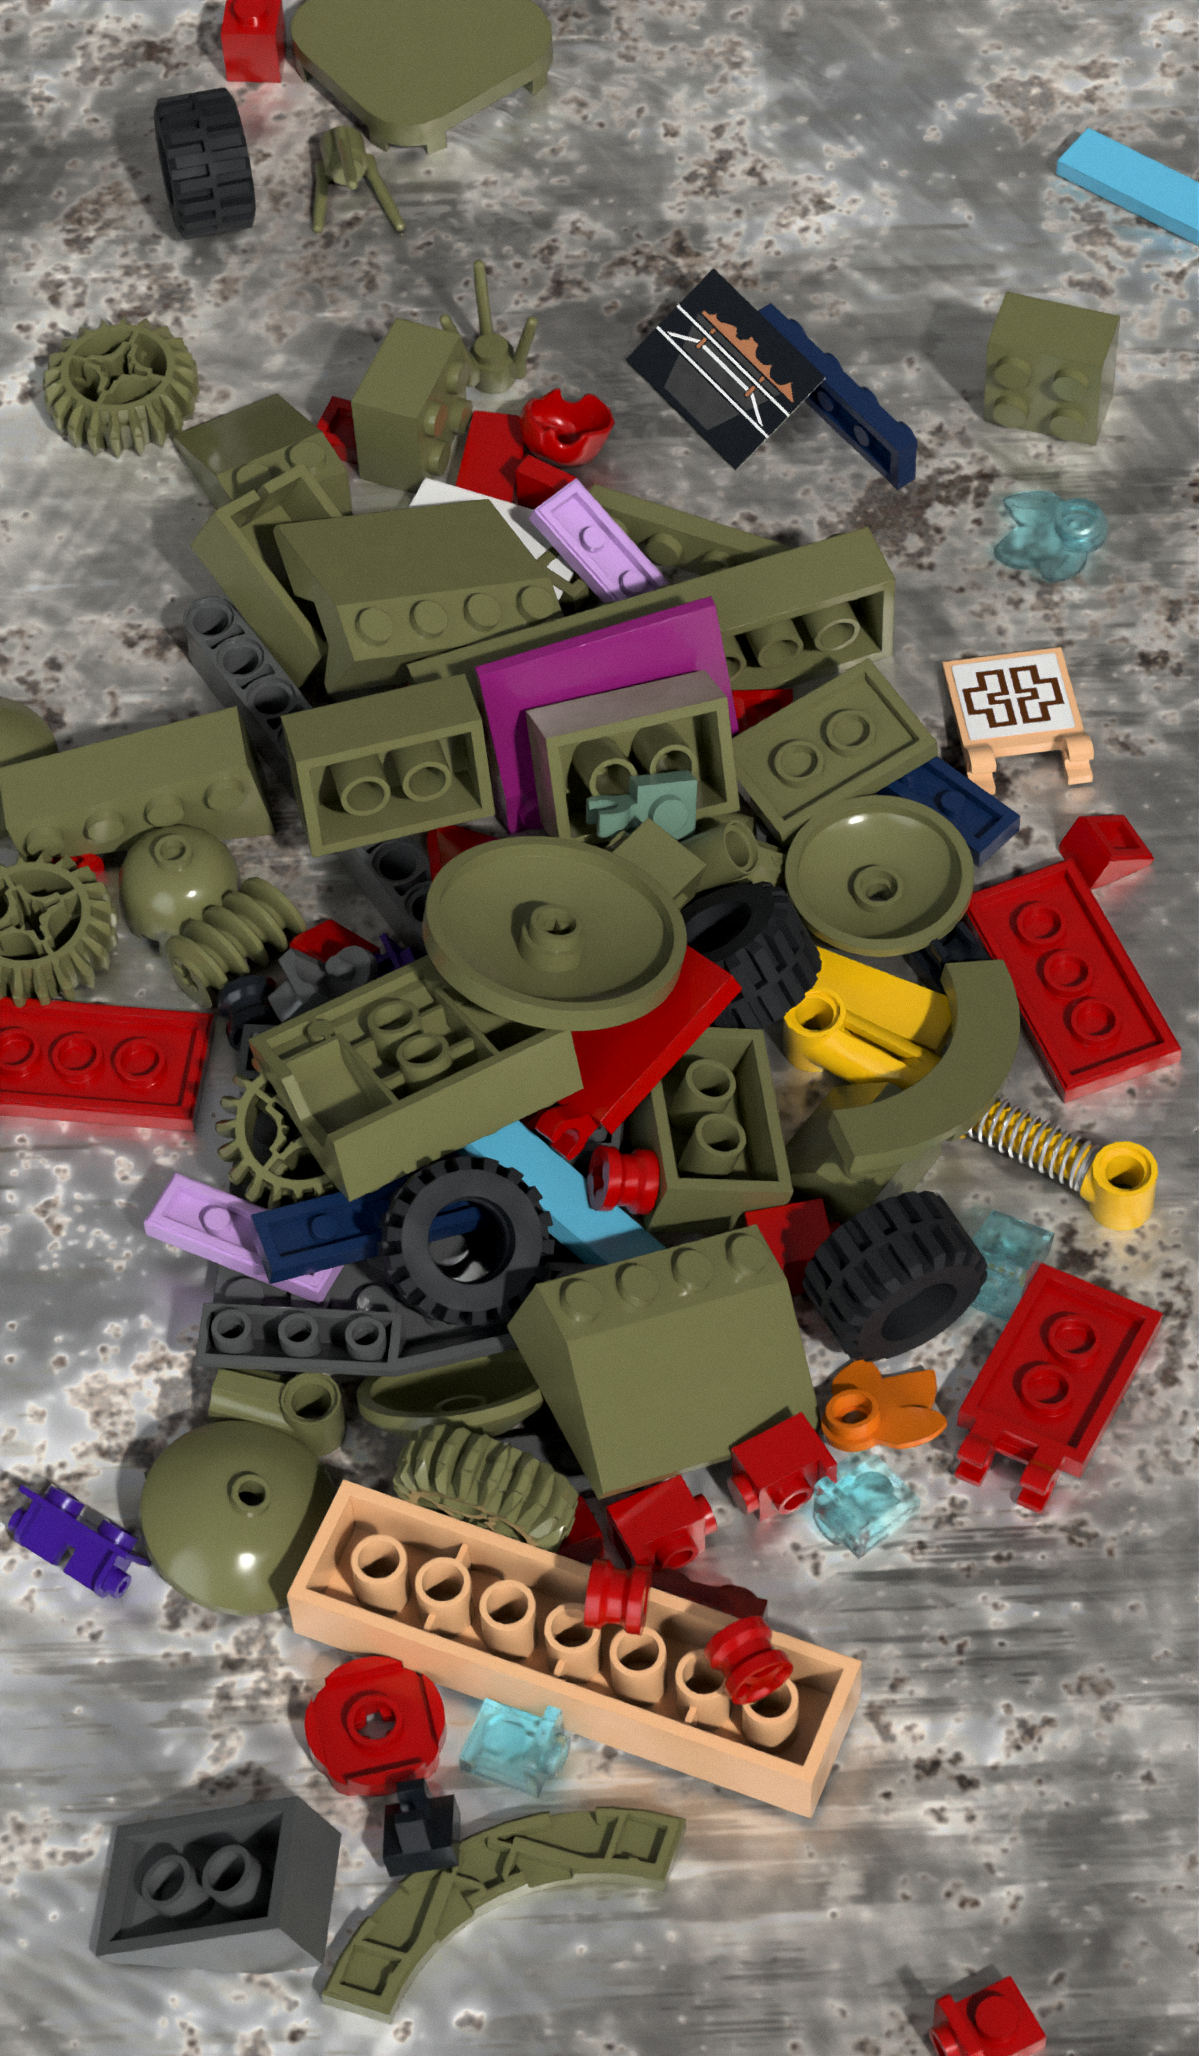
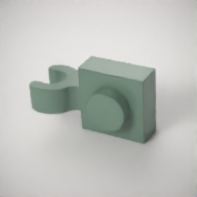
[586,770,697,840]

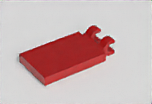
[519,945,742,1160]
[954,1262,1163,1514]

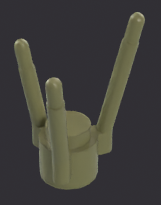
[313,126,405,234]
[439,260,538,394]

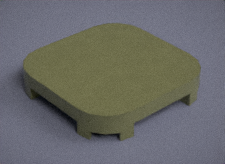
[291,0,553,155]

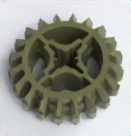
[43,315,200,459]
[0,849,119,1008]
[215,1057,341,1210]
[392,1424,578,1553]

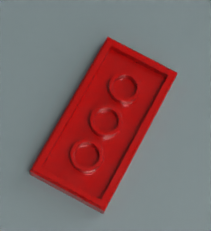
[962,858,1182,1104]
[0,996,216,1132]

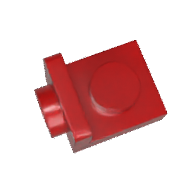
[928,1975,1047,2056]

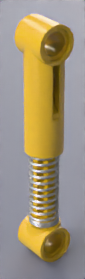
[783,984,1158,1231]

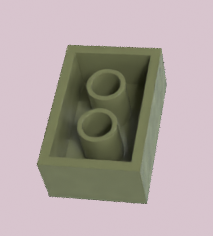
[525,670,740,845]
[281,673,495,858]
[627,1027,794,1234]

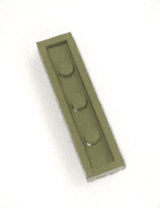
[589,484,795,576]

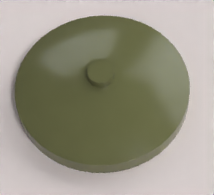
[422,836,687,1031]

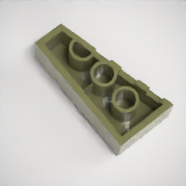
[0,706,276,862]

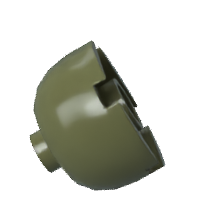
[118,824,242,949]

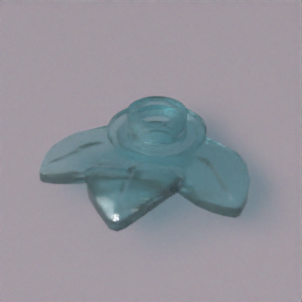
[993,491,1108,583]

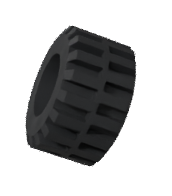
[154,87,256,240]
[680,881,822,1029]
[377,1156,555,1326]
[802,1191,988,1362]

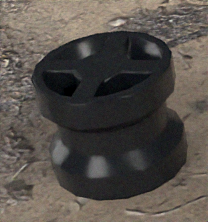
[216,975,282,1052]

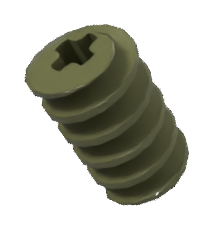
[164,877,307,1008]

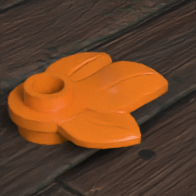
[821,1359,947,1452]

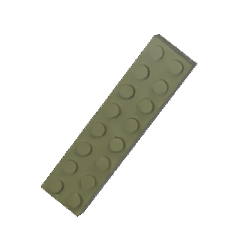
[407,526,895,708]

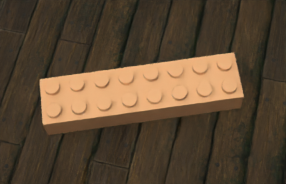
[287,1479,862,1819]

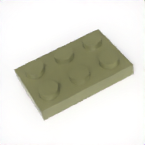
[732,658,938,848]

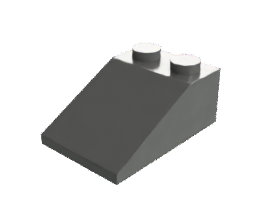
[95,1796,342,1974]

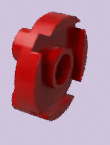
[305,1656,447,1797]

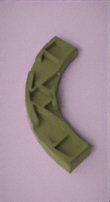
[827,959,1020,1174]
[321,1806,686,2024]

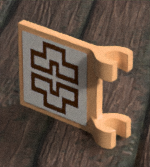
[942,647,1094,795]

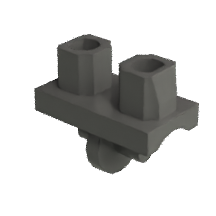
[268,945,379,1023]

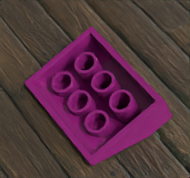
[475,596,738,835]

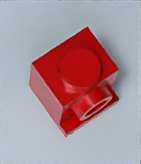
[727,1412,837,1522]
[606,1474,718,1573]

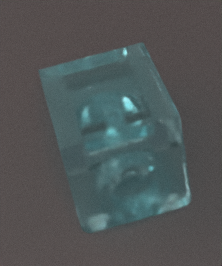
[970,1210,1055,1321]
[813,1454,921,1559]
[459,1698,571,1798]

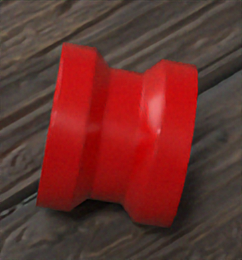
[587,1145,660,1215]
[584,1558,652,1636]
[704,1616,793,1705]

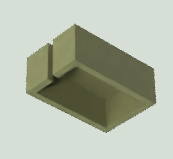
[190,462,343,688]

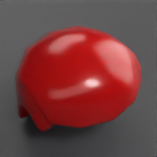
[518,388,615,468]

